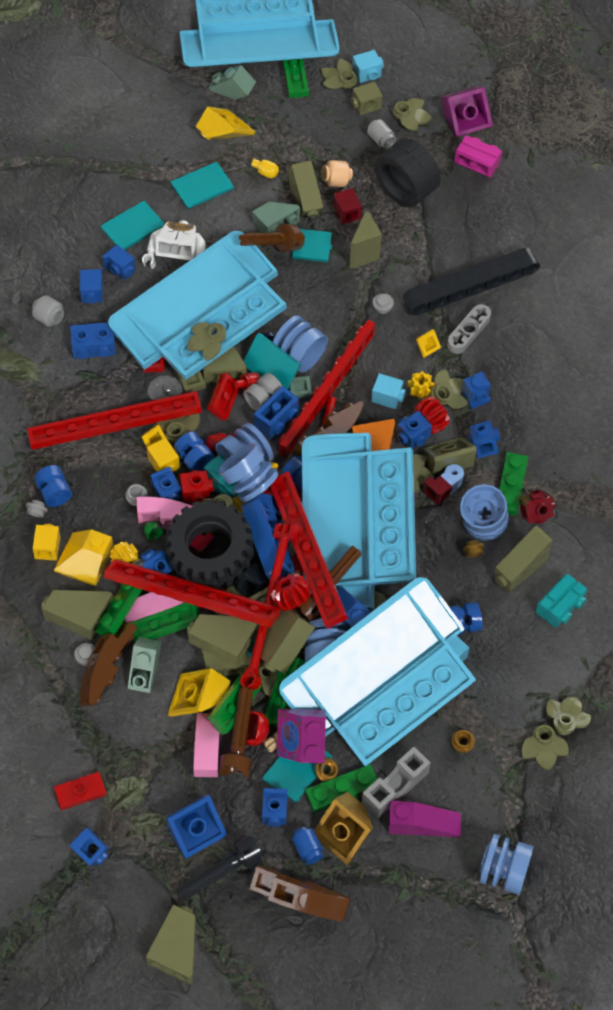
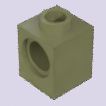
[351,82,383,115]

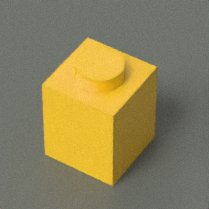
[147,438,180,473]
[33,524,60,561]

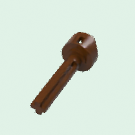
[239,224,305,252]
[293,545,362,621]
[218,687,254,779]

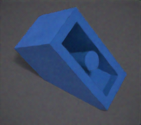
[338,586,372,627]

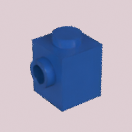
[80,269,103,304]

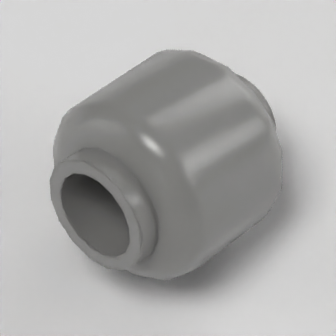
[32,295,64,327]

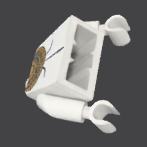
[142,220,206,269]

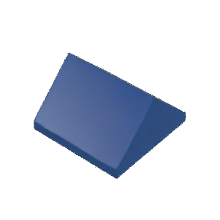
[166,794,227,859]

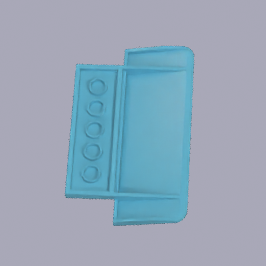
[180,0,340,67]
[108,231,287,380]
[302,433,416,610]
[279,577,476,766]

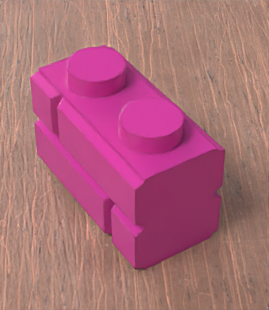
[454,135,502,178]

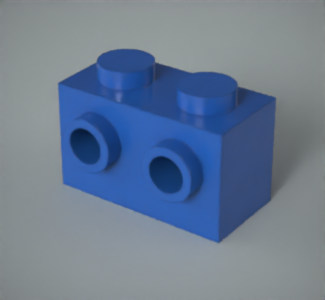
[70,323,116,359]
[254,386,299,440]

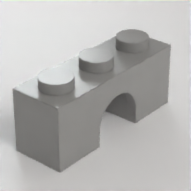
[362,747,431,819]

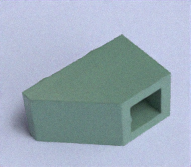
[208,65,256,100]
[252,202,300,233]
[127,637,162,693]

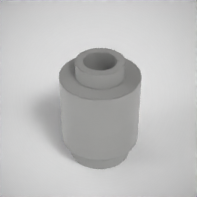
[367,119,396,149]

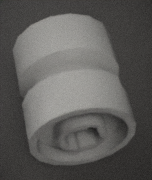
[243,373,282,411]

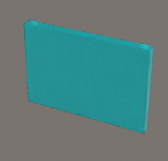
[171,162,234,209]
[100,201,165,250]
[244,333,301,390]
[262,751,332,803]

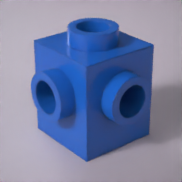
[397,411,432,449]
[468,420,500,459]
[134,549,173,574]

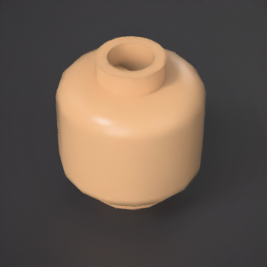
[321,160,353,187]

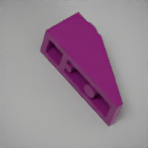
[389,801,461,837]

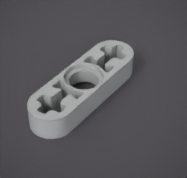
[447,304,491,354]

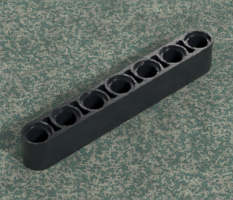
[403,247,540,316]

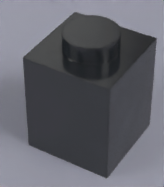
[236,563,270,598]

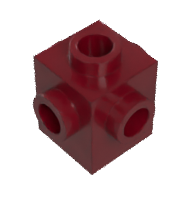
[518,490,555,524]

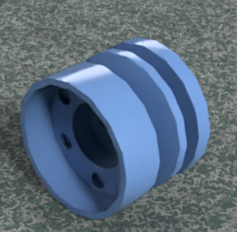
[273,315,328,373]
[216,423,273,463]
[218,443,279,502]
[460,484,509,541]
[304,618,350,663]
[480,834,534,895]

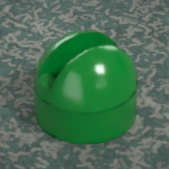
[144,521,163,540]

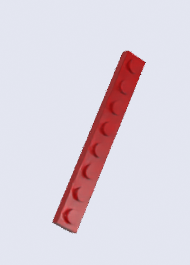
[278,320,375,458]
[27,391,202,450]
[270,471,348,629]
[104,559,280,628]

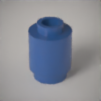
[292,827,324,865]

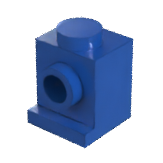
[102,244,136,280]
[461,372,491,409]
[150,467,182,501]
[262,788,288,827]
[70,828,110,866]

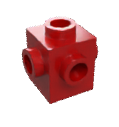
[180,470,213,504]

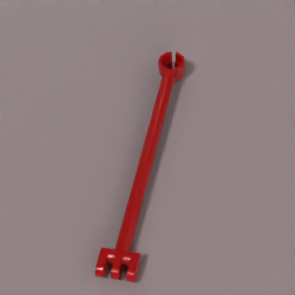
[240,523,299,690]

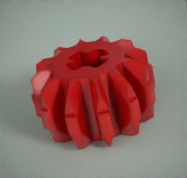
[414,396,450,434]
[270,573,311,611]

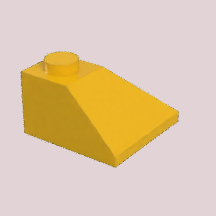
[196,106,256,140]
[54,529,114,586]
[167,668,231,717]

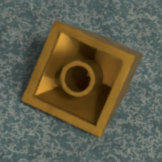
[314,792,373,865]

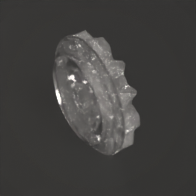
[148,376,182,401]

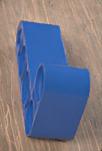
[242,493,295,580]

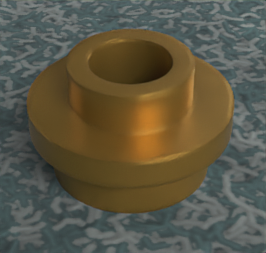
[462,540,485,558]
[451,730,475,753]
[315,758,338,782]

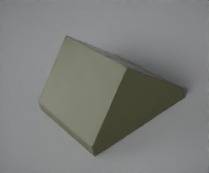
[350,211,382,269]
[422,437,476,477]

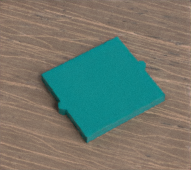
[292,229,332,262]

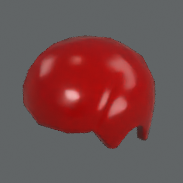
[246,711,269,746]

